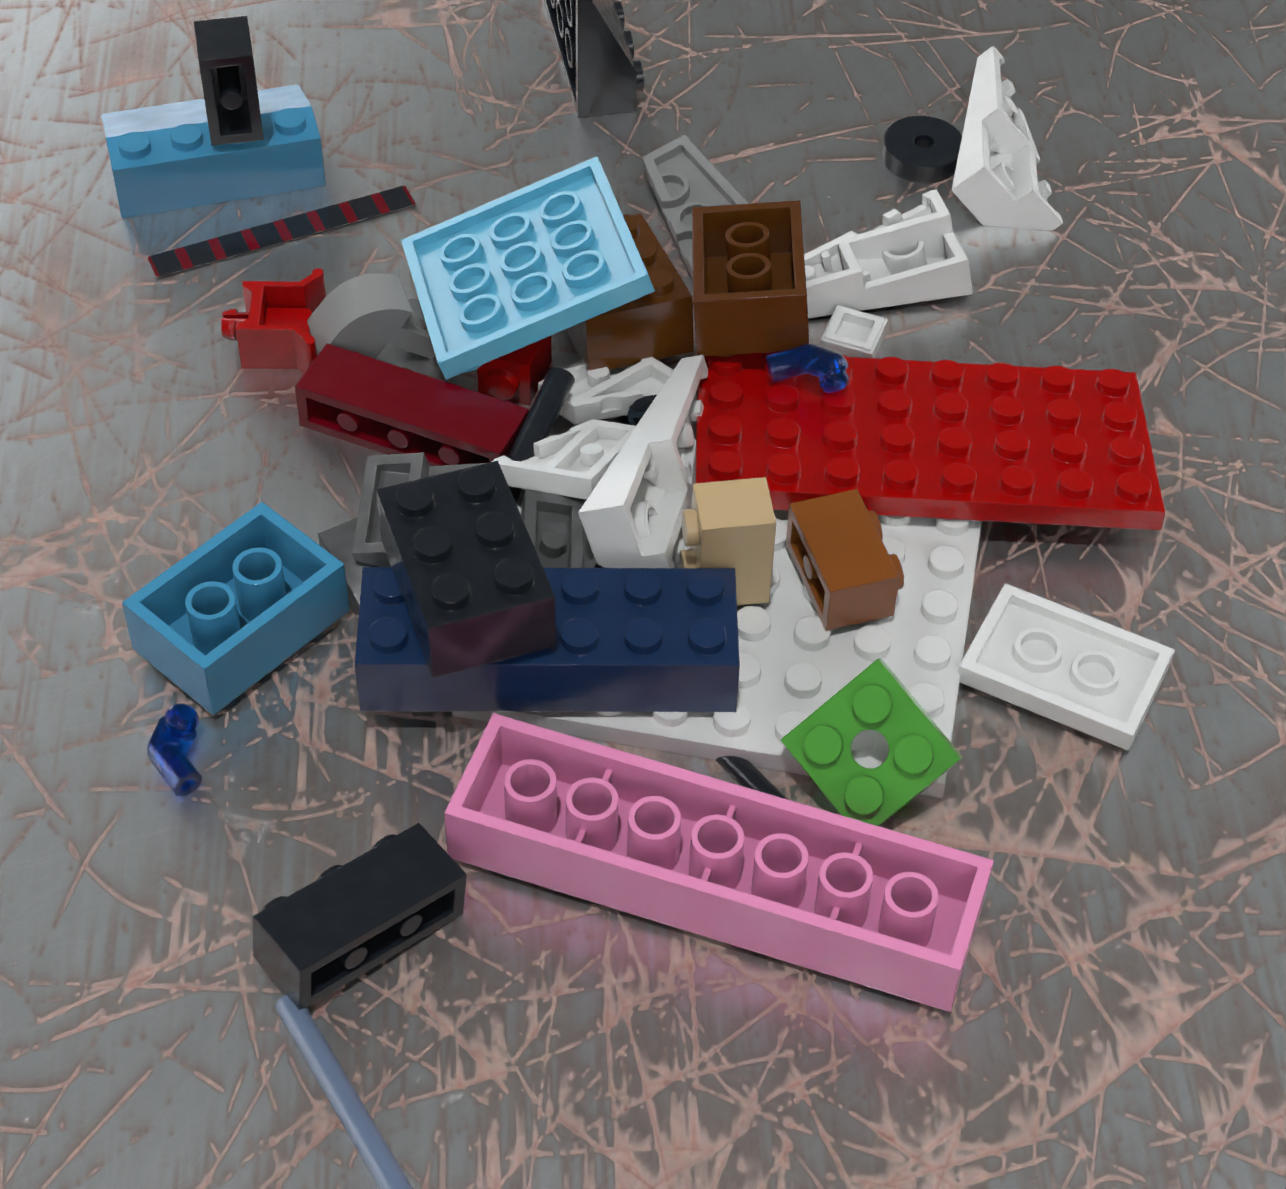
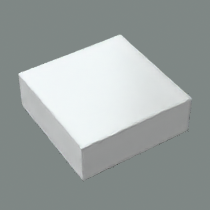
[819,305,888,358]

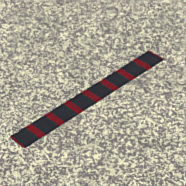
[148,185,416,277]

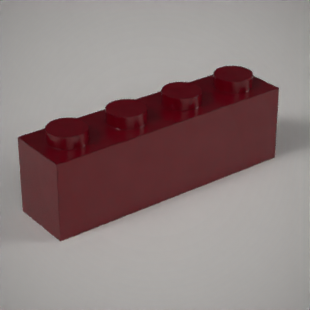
[295,343,529,466]

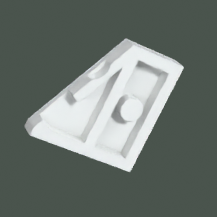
[538,357,673,425]
[492,419,636,500]

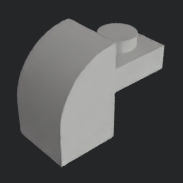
[307,273,435,359]

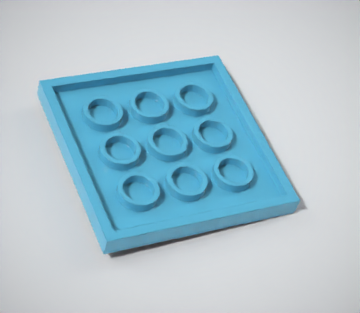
[401,156,655,380]

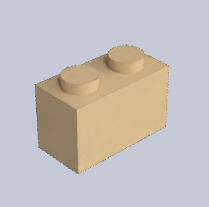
[680,477,777,606]

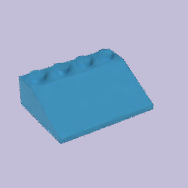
[101,84,326,219]

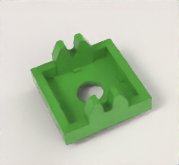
[781,658,963,826]

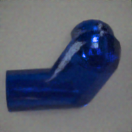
[147,704,202,796]

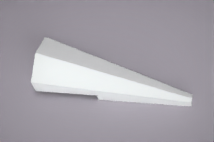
[951,46,1063,231]
[804,189,973,319]
[578,355,708,568]

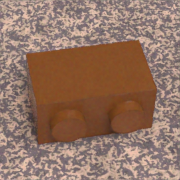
[786,489,904,631]

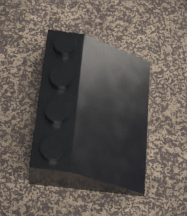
[544,0,644,118]

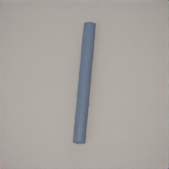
[275,995,413,1189]

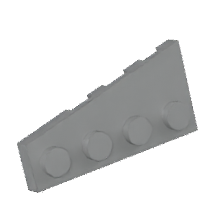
[642,135,749,281]

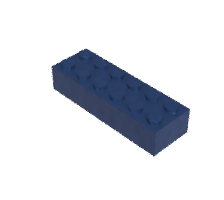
[355,567,740,712]

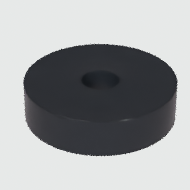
[882,116,962,183]

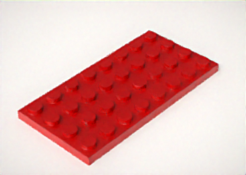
[695,352,1165,530]

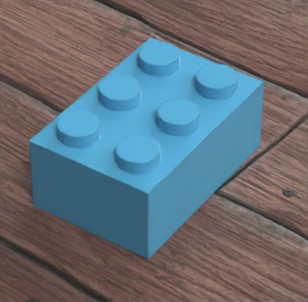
[122,502,350,715]

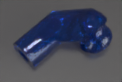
[765,343,850,393]

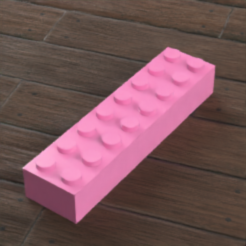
[444,713,994,1012]

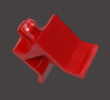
[221,268,326,374]

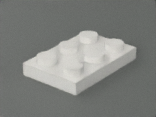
[958,583,1175,751]

